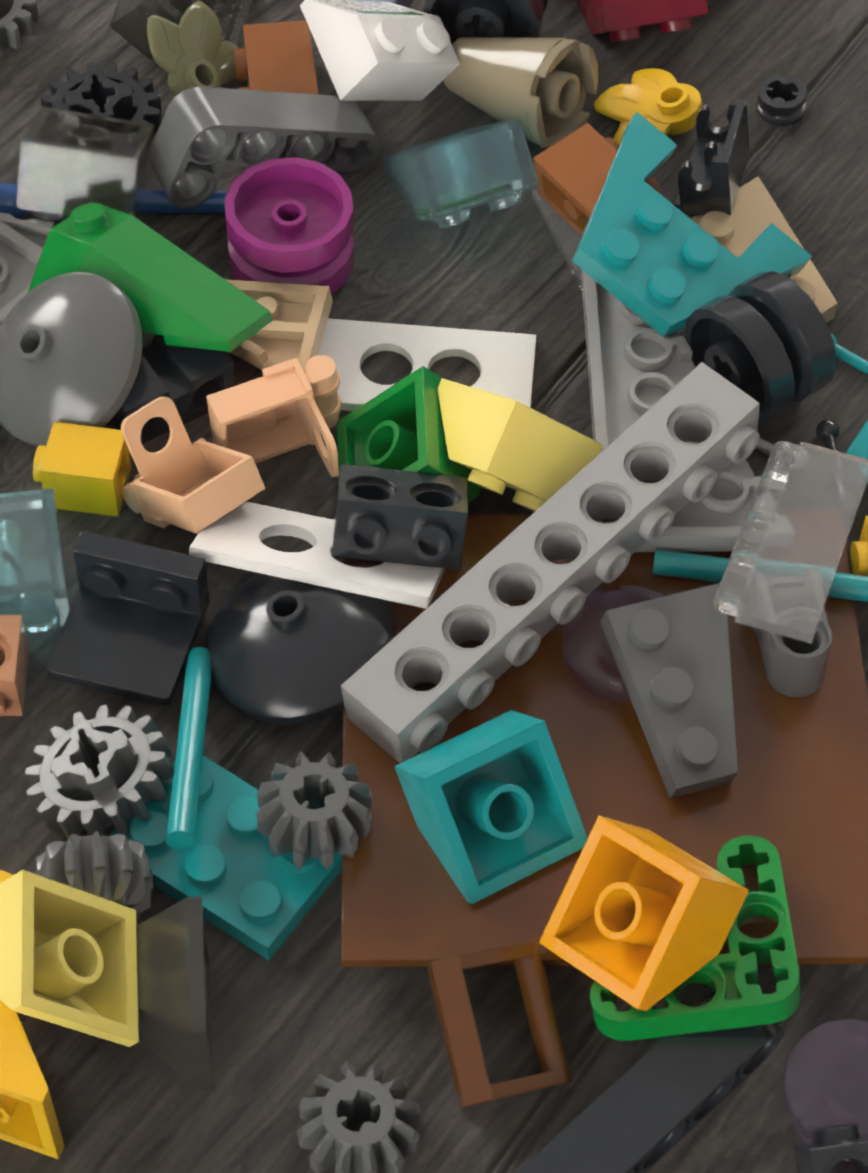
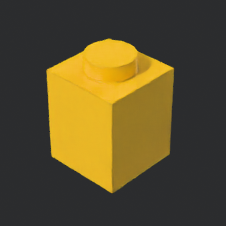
[33,422,132,517]

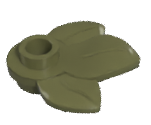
[147,1,239,97]

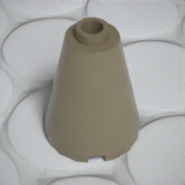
[444,37,598,148]

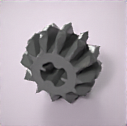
[256,751,372,870]
[33,831,154,920]
[297,1060,420,1173]

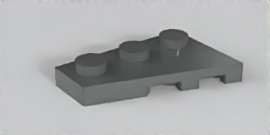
[600,582,738,799]

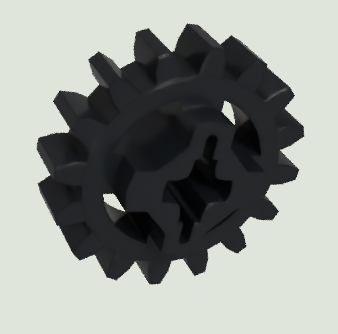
[40,62,162,167]

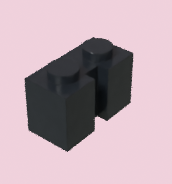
[111,334,235,444]

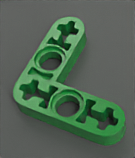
[590,835,801,1041]

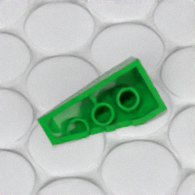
[28,201,272,352]

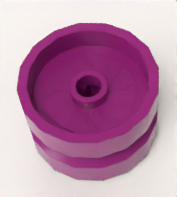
[224,157,354,296]

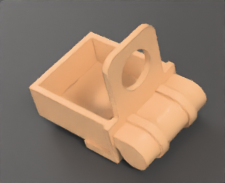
[207,355,341,478]
[121,397,265,534]

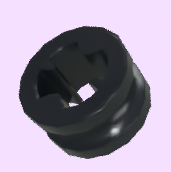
[757,74,807,126]

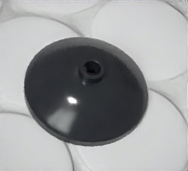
[205,559,396,725]

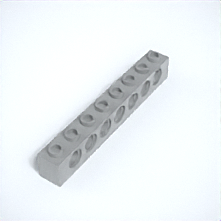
[341,362,760,763]

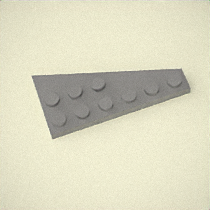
[581,269,794,552]

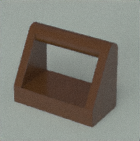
[427,941,572,1109]

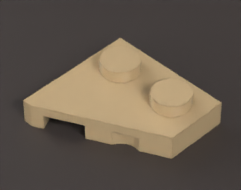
[225,279,333,373]

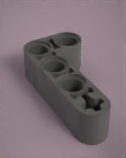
[148,87,382,209]

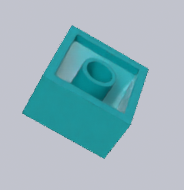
[394,710,588,904]

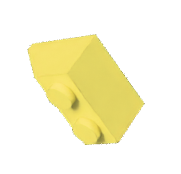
[437,378,603,512]
[0,870,139,1047]

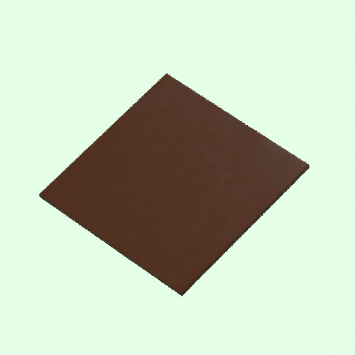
[341,514,868,967]

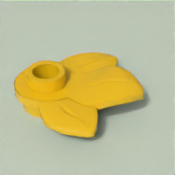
[593,68,703,146]

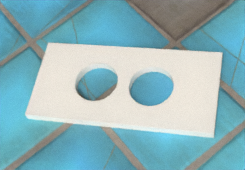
[319,318,536,411]
[189,501,446,609]

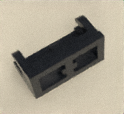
[674,99,750,216]

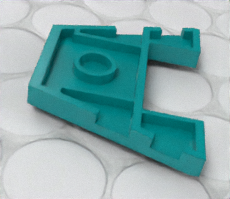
[572,112,812,337]

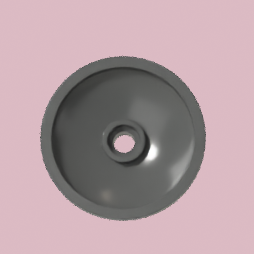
[0,272,142,447]

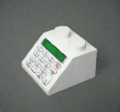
[300,0,460,101]

